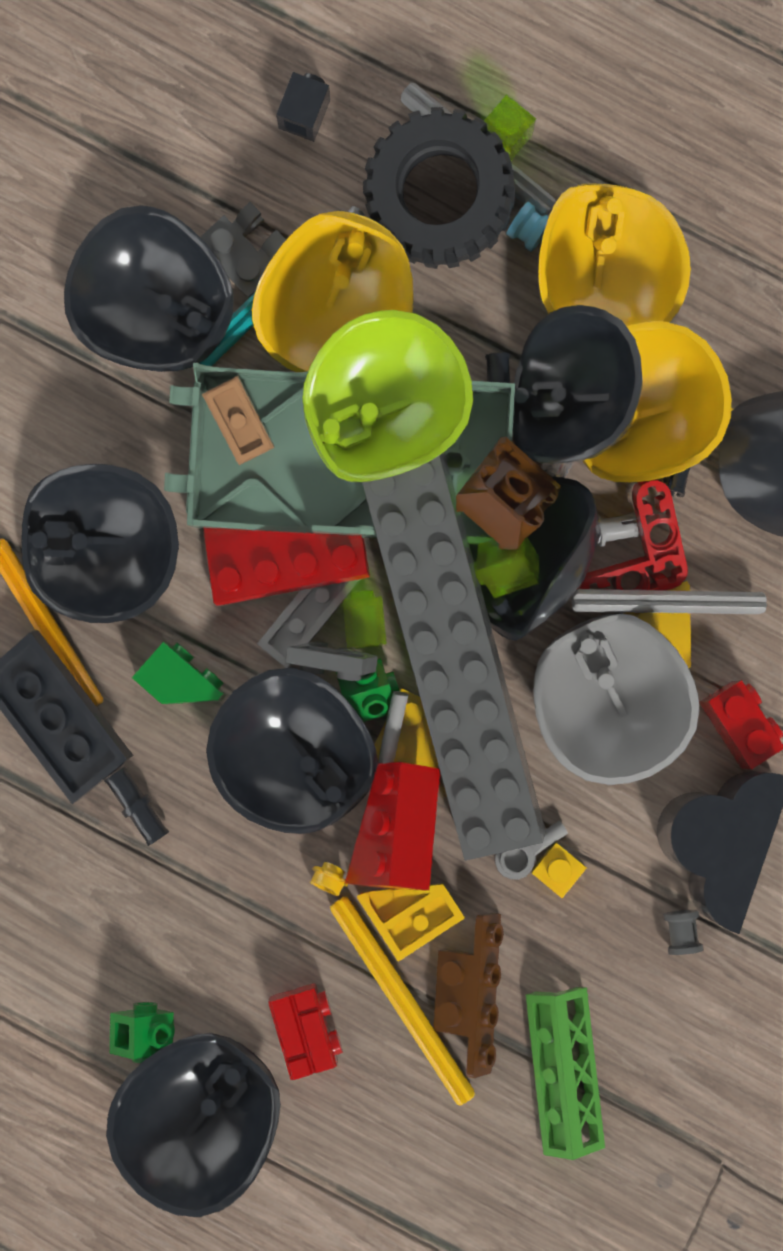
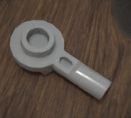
[495,821,568,880]

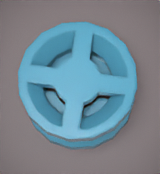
[506,202,549,252]

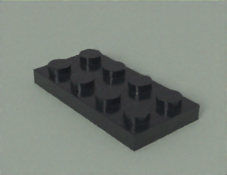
[0,630,134,804]

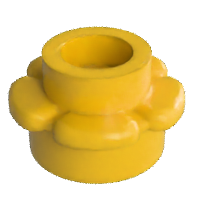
[310,862,348,896]

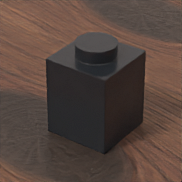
[276,72,330,142]

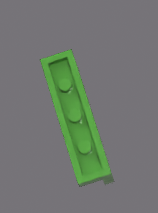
[526,987,605,1160]

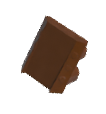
[456,437,561,550]

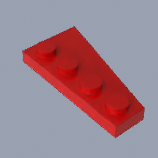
[203,527,370,606]

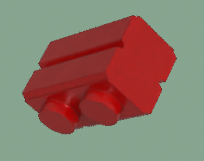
[268,983,343,1080]

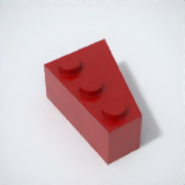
[344,762,440,891]

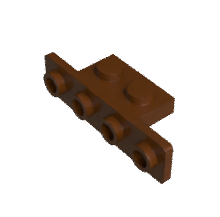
[433,913,504,1078]

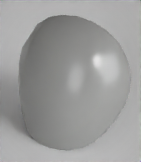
[534,613,699,785]

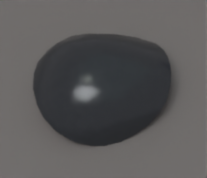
[64,205,233,372]
[512,305,643,464]
[719,391,783,537]
[21,464,179,623]
[469,477,601,641]
[206,668,379,834]
[106,1033,281,1217]

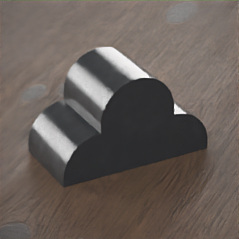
[657,771,783,934]

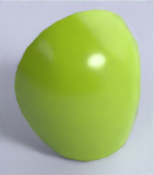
[302,310,473,482]

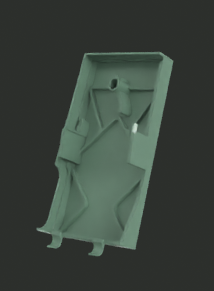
[164,363,515,546]

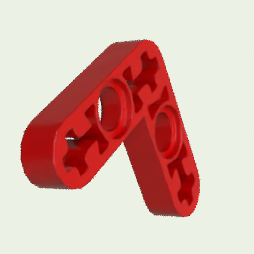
[576,479,688,591]

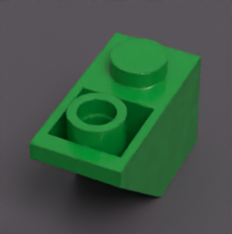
[132,642,227,705]

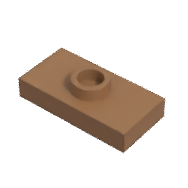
[202,376,275,465]

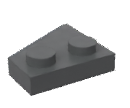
[286,641,378,681]

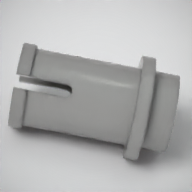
[598,512,639,547]

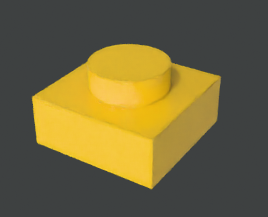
[531,842,587,898]

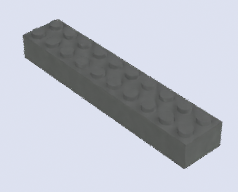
[362,452,546,861]

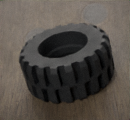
[363,107,515,269]

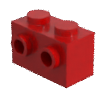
[699,680,783,770]

